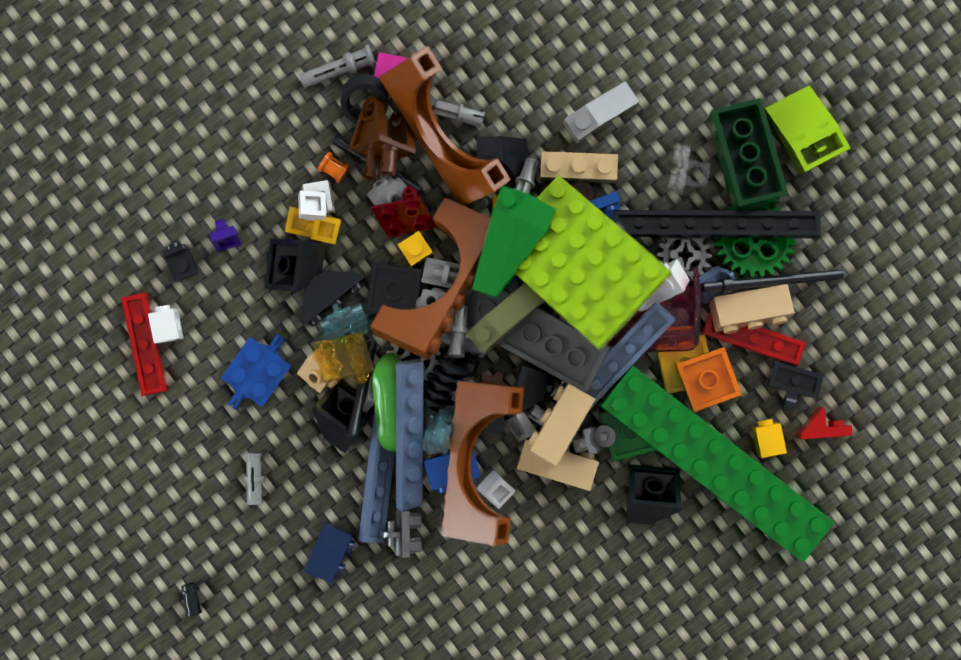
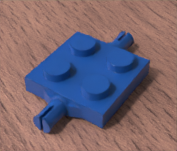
[221,334,292,410]

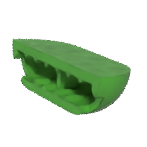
[372,352,401,452]

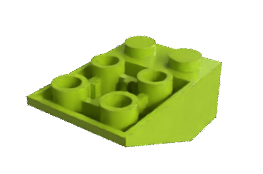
[764,85,851,175]

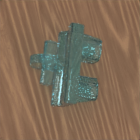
[319,303,368,346]
[422,409,453,454]

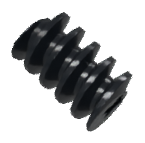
[423,357,469,414]

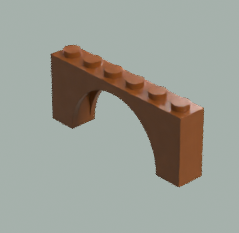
[379,46,511,206]
[370,198,491,361]
[442,381,524,545]

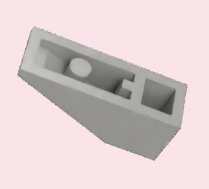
[563,81,639,144]

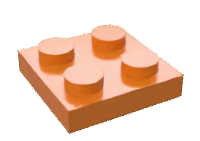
[675,347,742,412]

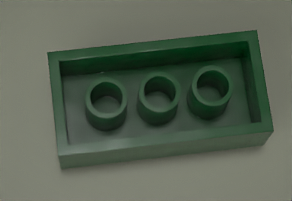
[707,98,789,211]

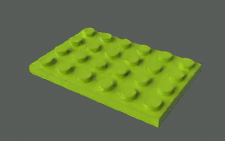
[515,175,672,350]

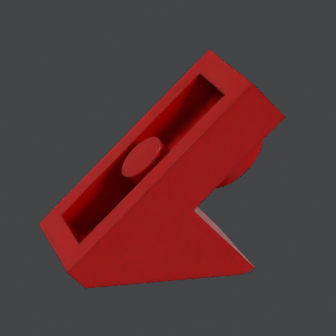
[796,406,853,439]

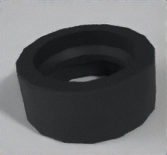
[340,74,389,124]

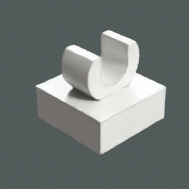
[298,191,326,220]

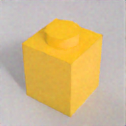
[397,231,433,267]
[751,419,787,458]

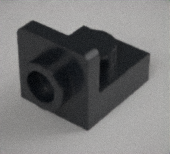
[160,242,199,283]

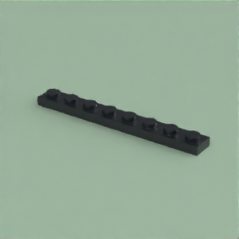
[613,210,821,239]

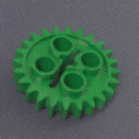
[713,205,797,278]

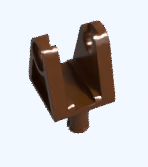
[349,97,416,181]

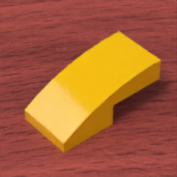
[284,206,341,244]

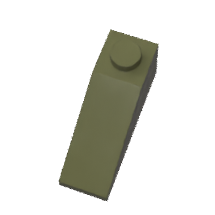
[466,283,544,353]

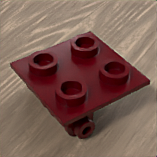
[371,187,436,237]

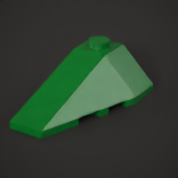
[472,186,556,298]

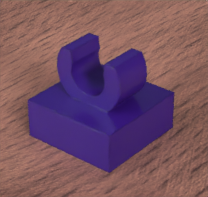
[209,219,242,252]

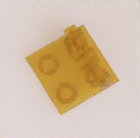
[312,332,374,384]

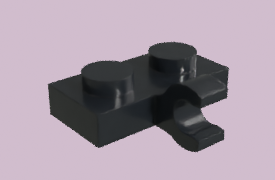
[767,361,824,411]

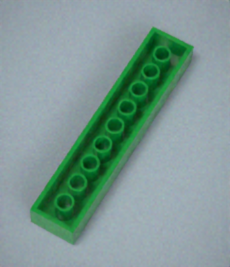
[598,365,835,563]

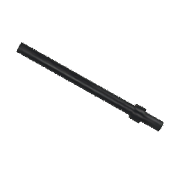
[700,269,844,293]

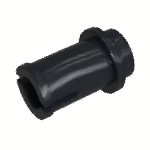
[180,582,202,616]

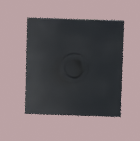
[365,262,423,314]

